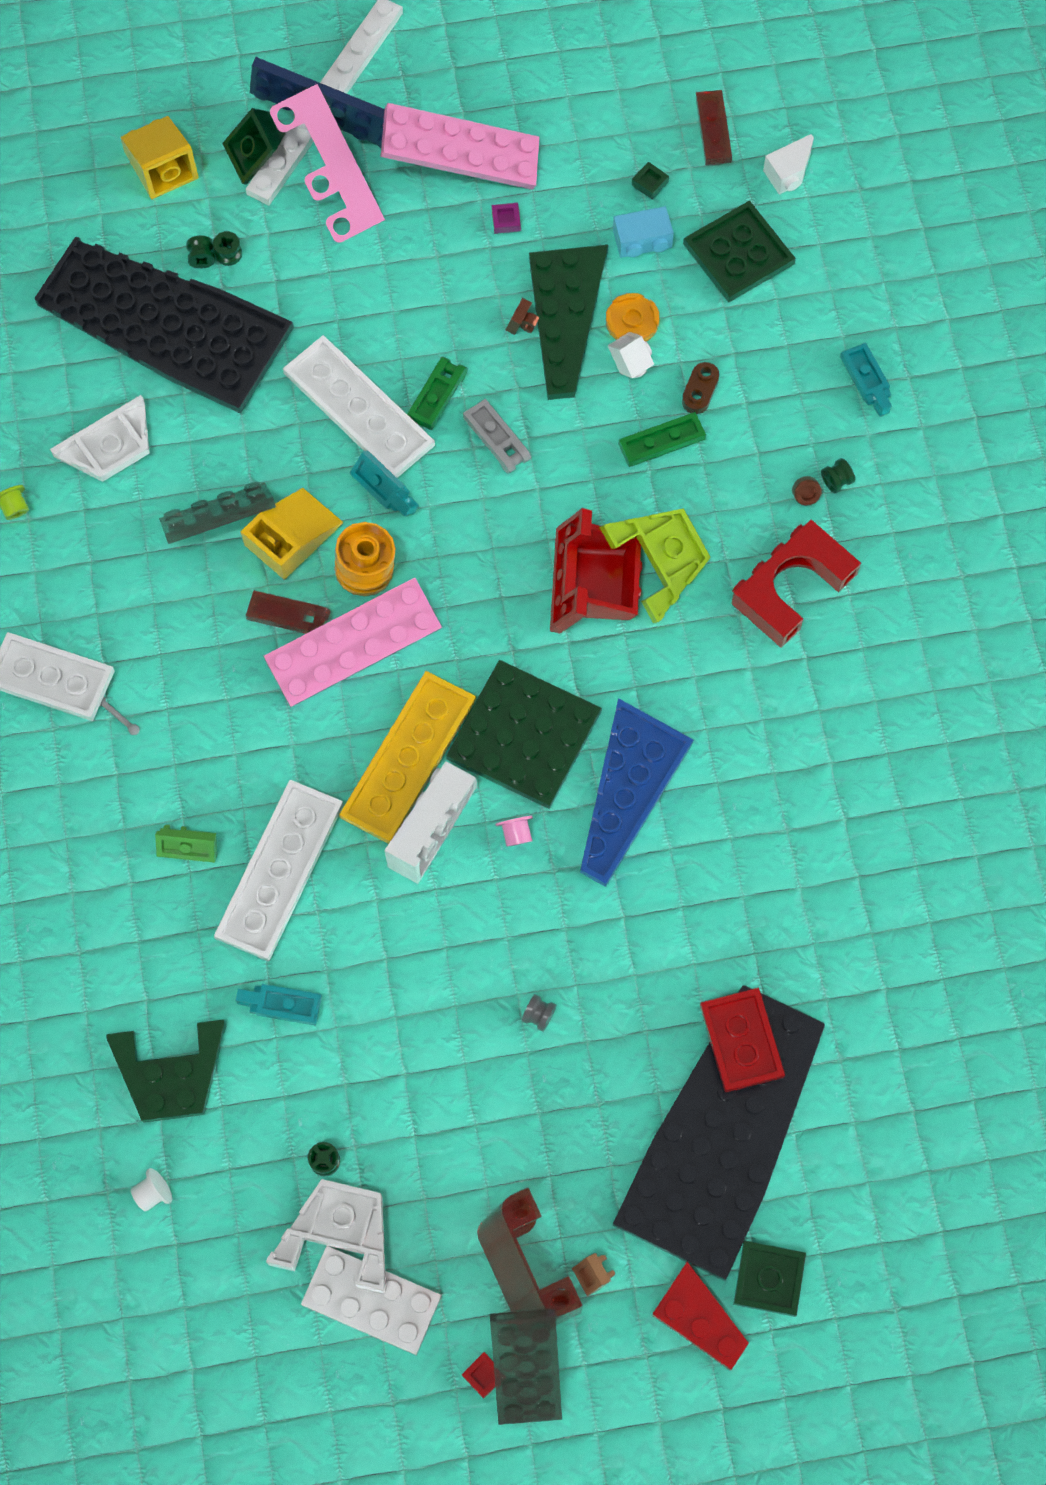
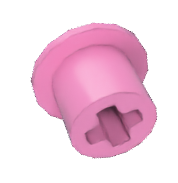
[496,815,533,847]

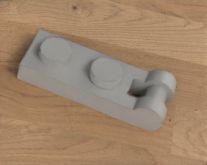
[463,399,531,474]

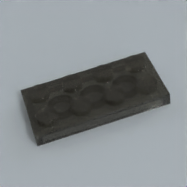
[159,482,276,544]
[490,1309,562,1425]

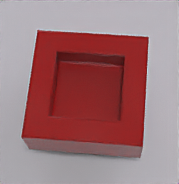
[462,1352,506,1399]

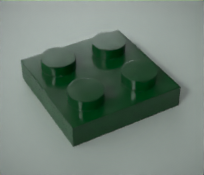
[733,1241,806,1317]

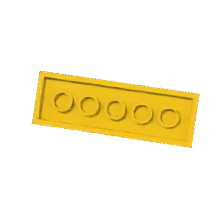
[339,671,476,844]

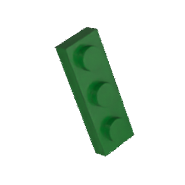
[618,412,706,467]

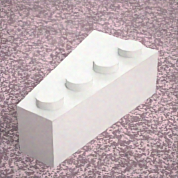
[384,762,477,884]

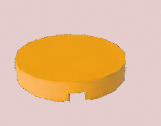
[606,293,659,342]

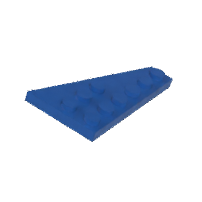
[580,698,694,887]

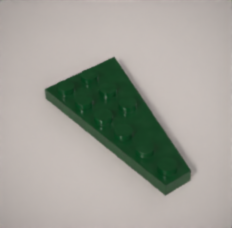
[529,245,608,400]

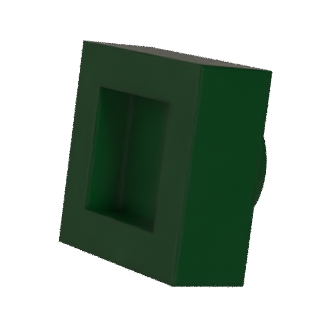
[632,162,669,199]

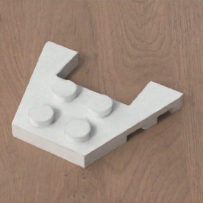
[266,1179,386,1294]

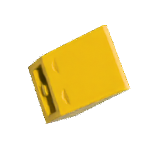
[240,488,343,580]

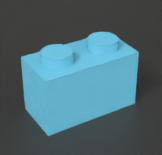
[613,206,674,258]

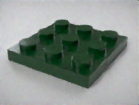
[683,200,796,302]

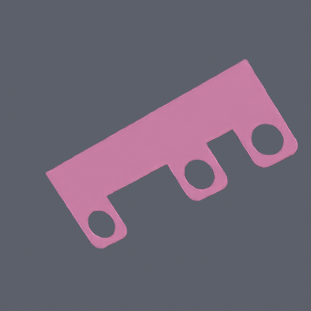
[270,84,385,243]

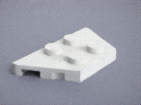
[50,395,150,482]

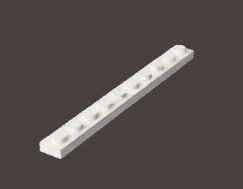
[246,0,403,206]

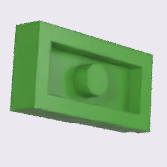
[155,824,217,863]

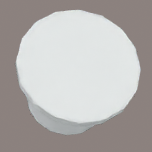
[131,1168,173,1211]

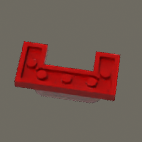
[550,508,642,634]

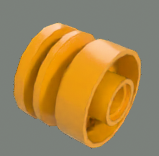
[335,522,395,596]

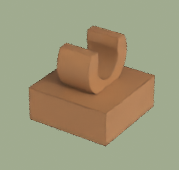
[572,1253,615,1296]

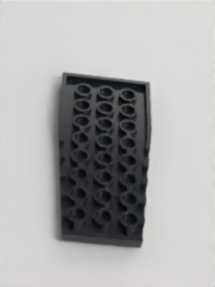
[35,237,294,414]
[612,985,825,1281]

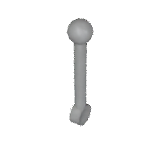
[100,697,140,735]

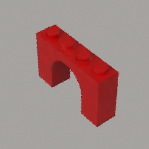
[731,519,861,648]

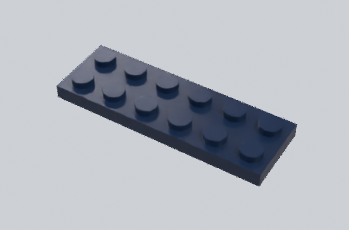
[249,57,385,148]

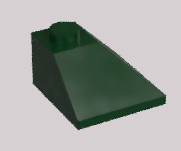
[222,108,285,185]

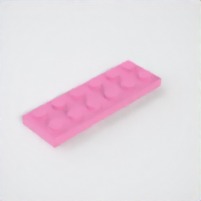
[381,103,539,190]
[263,578,442,708]

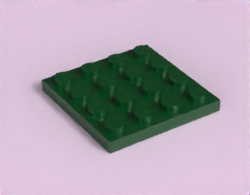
[446,660,602,809]

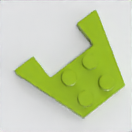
[600,508,711,623]

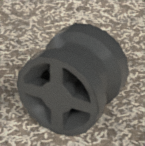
[522,994,557,1032]

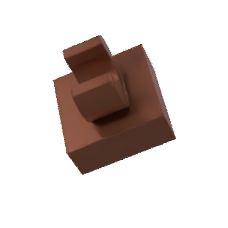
[505,297,539,335]

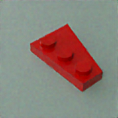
[652,1262,749,1371]

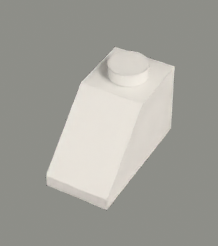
[763,134,814,194]

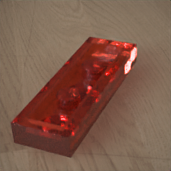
[695,90,732,165]

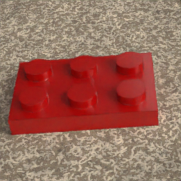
[700,988,785,1093]

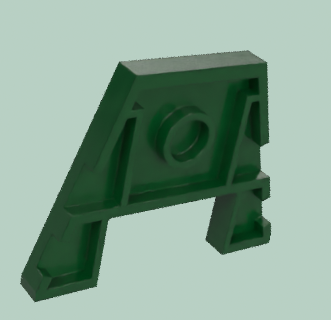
[106,1020,226,1123]

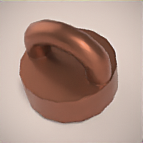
[792,476,822,506]

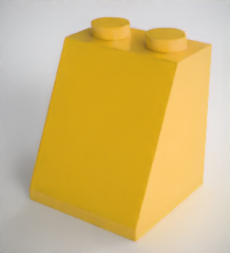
[120,116,199,200]

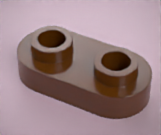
[682,362,719,414]

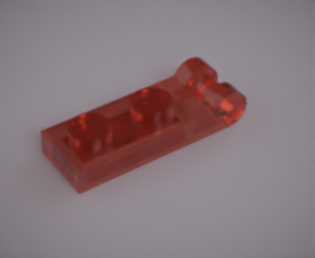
[246,590,331,634]

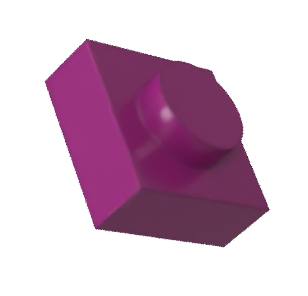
[491,203,521,234]

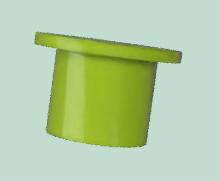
[0,485,29,520]

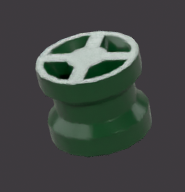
[213,231,242,266]
[186,235,215,269]
[821,458,855,493]
[308,1142,340,1177]

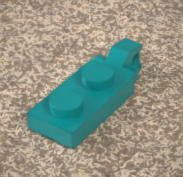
[840,343,892,417]
[350,451,419,516]
[235,984,322,1026]

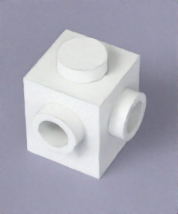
[608,332,654,378]

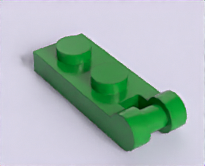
[407,356,468,430]

